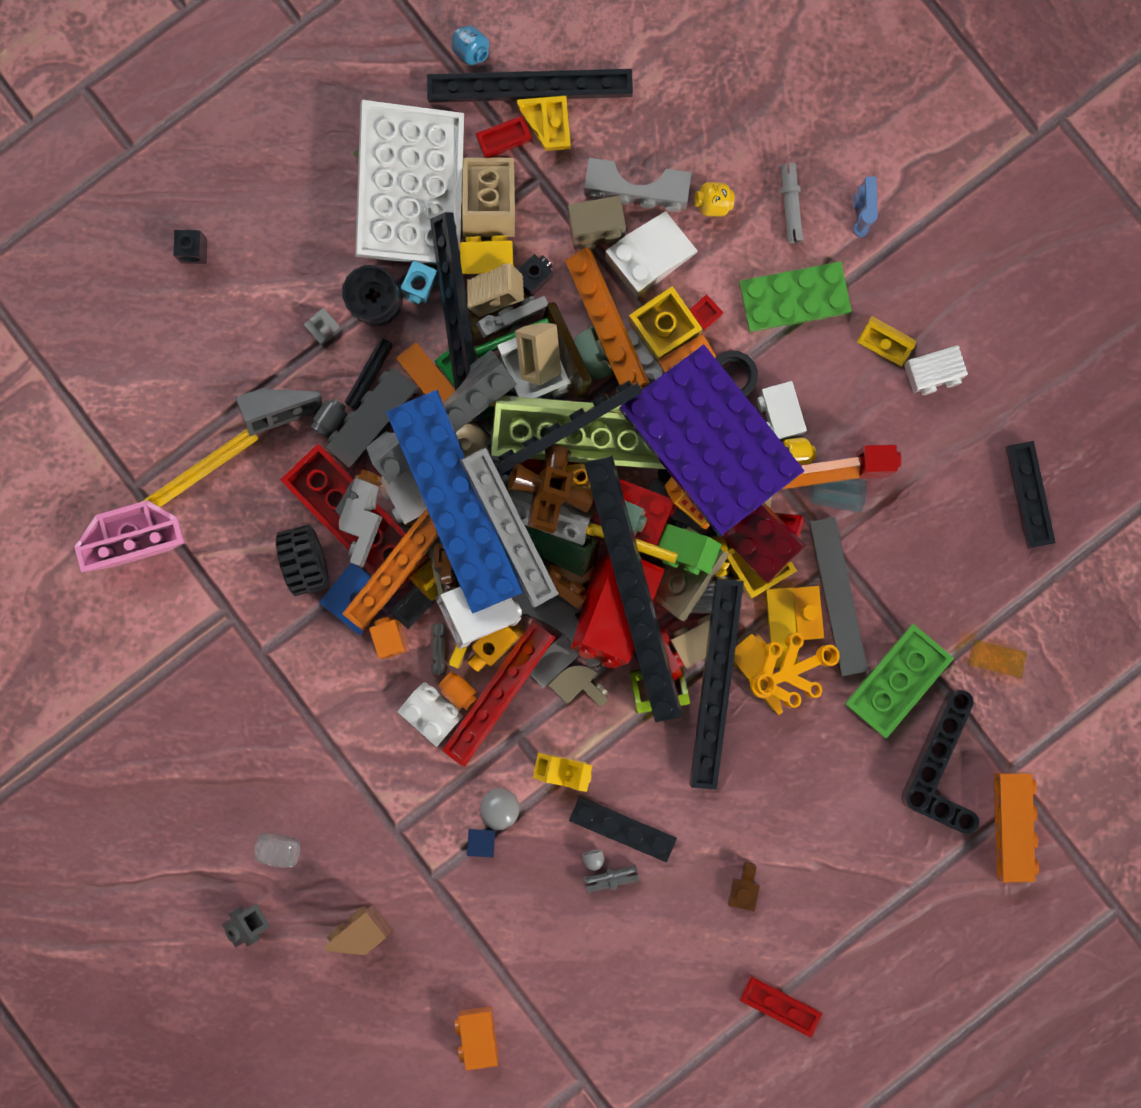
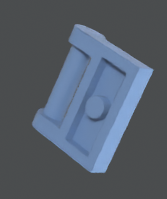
[853,176,878,238]

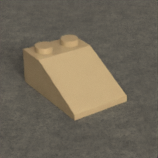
[462,158,515,237]

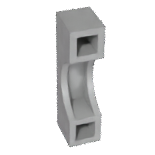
[584,158,692,212]

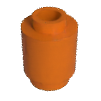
[438,671,477,710]

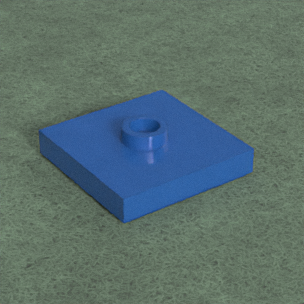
[319,563,393,635]

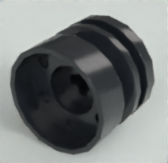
[342,265,403,326]

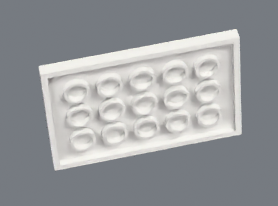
[355,100,464,265]

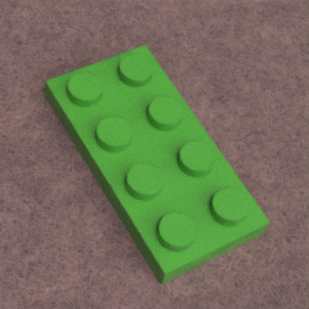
[739,261,852,333]
[844,624,954,739]

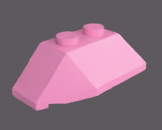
[74,500,185,573]

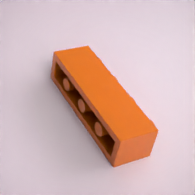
[994,772,1039,883]

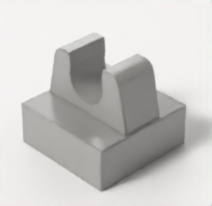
[304,308,341,345]

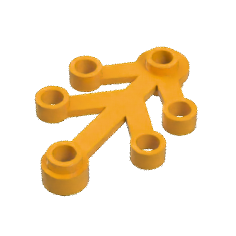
[750,633,840,708]

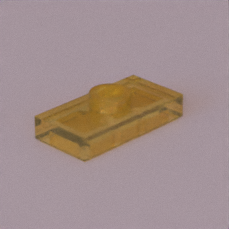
[968,640,1027,678]

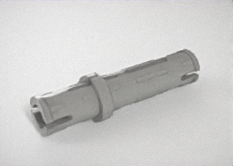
[780,163,804,244]

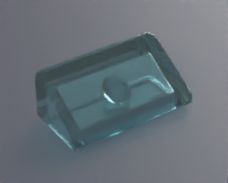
[811,479,867,512]

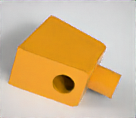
[467,623,525,672]

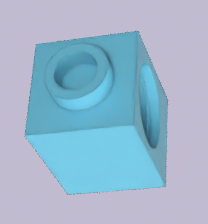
[401,260,439,305]

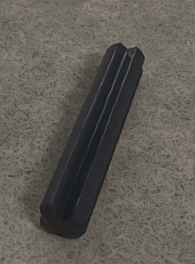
[345,338,393,410]

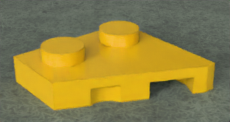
[517,96,571,151]

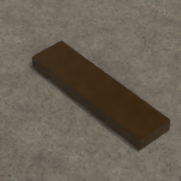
[542,302,592,399]

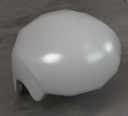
[479,788,520,830]

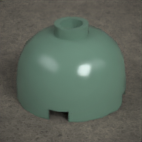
[574,326,614,380]

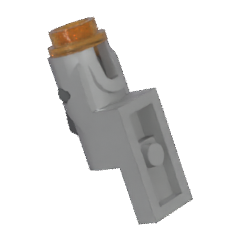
[336,469,382,567]

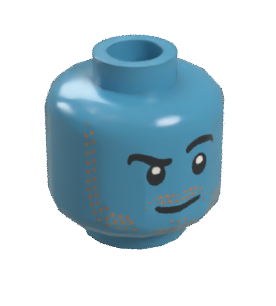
[452,25,490,65]

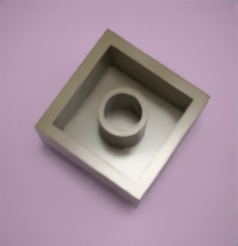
[568,195,626,250]

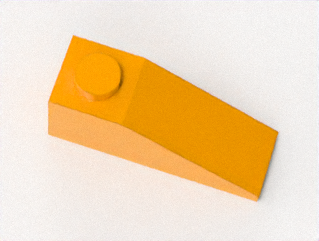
[733,634,783,715]

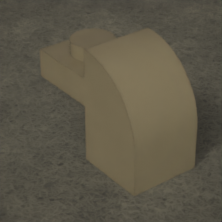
[549,666,609,708]

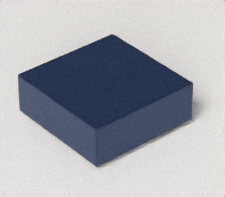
[467,828,495,858]

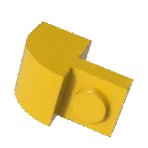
[532,752,593,792]

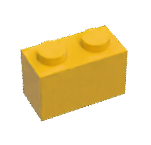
[460,236,514,274]

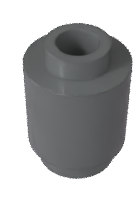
[311,398,347,438]

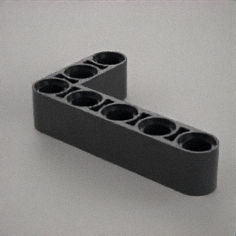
[901,690,980,834]

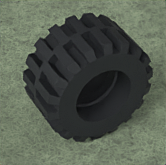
[276,524,328,596]

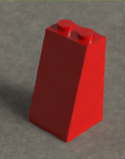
[571,554,664,669]

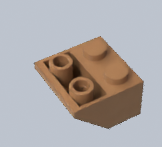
[324,904,392,955]

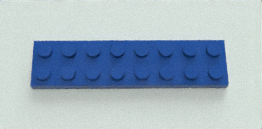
[386,390,523,614]

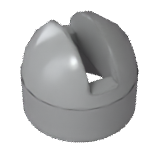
[582,849,604,870]

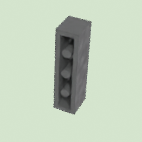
[326,368,420,471]

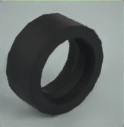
[715,351,758,397]

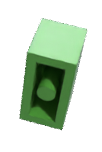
[657,523,722,575]

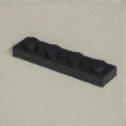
[1006,441,1056,549]
[569,796,677,863]

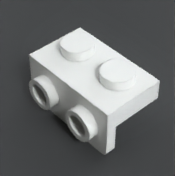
[398,682,463,747]

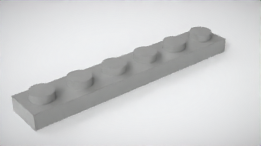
[459,448,558,607]

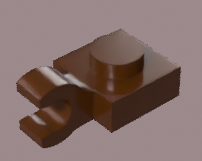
[434,544,458,591]
[727,862,760,912]

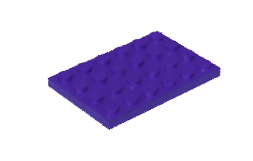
[619,344,805,537]

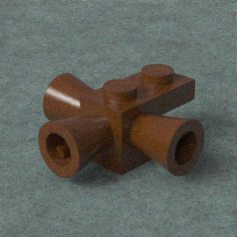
[508,445,594,534]

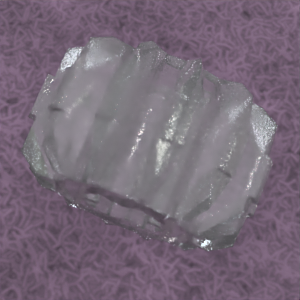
[254,833,301,868]

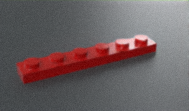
[442,621,556,767]

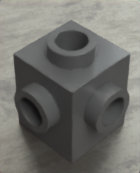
[222,903,270,948]

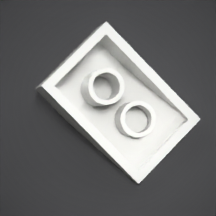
[605,211,698,299]

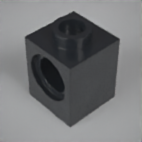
[173,230,207,264]

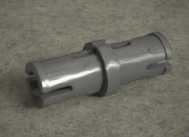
[584,864,640,894]

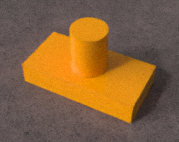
[793,586,824,640]

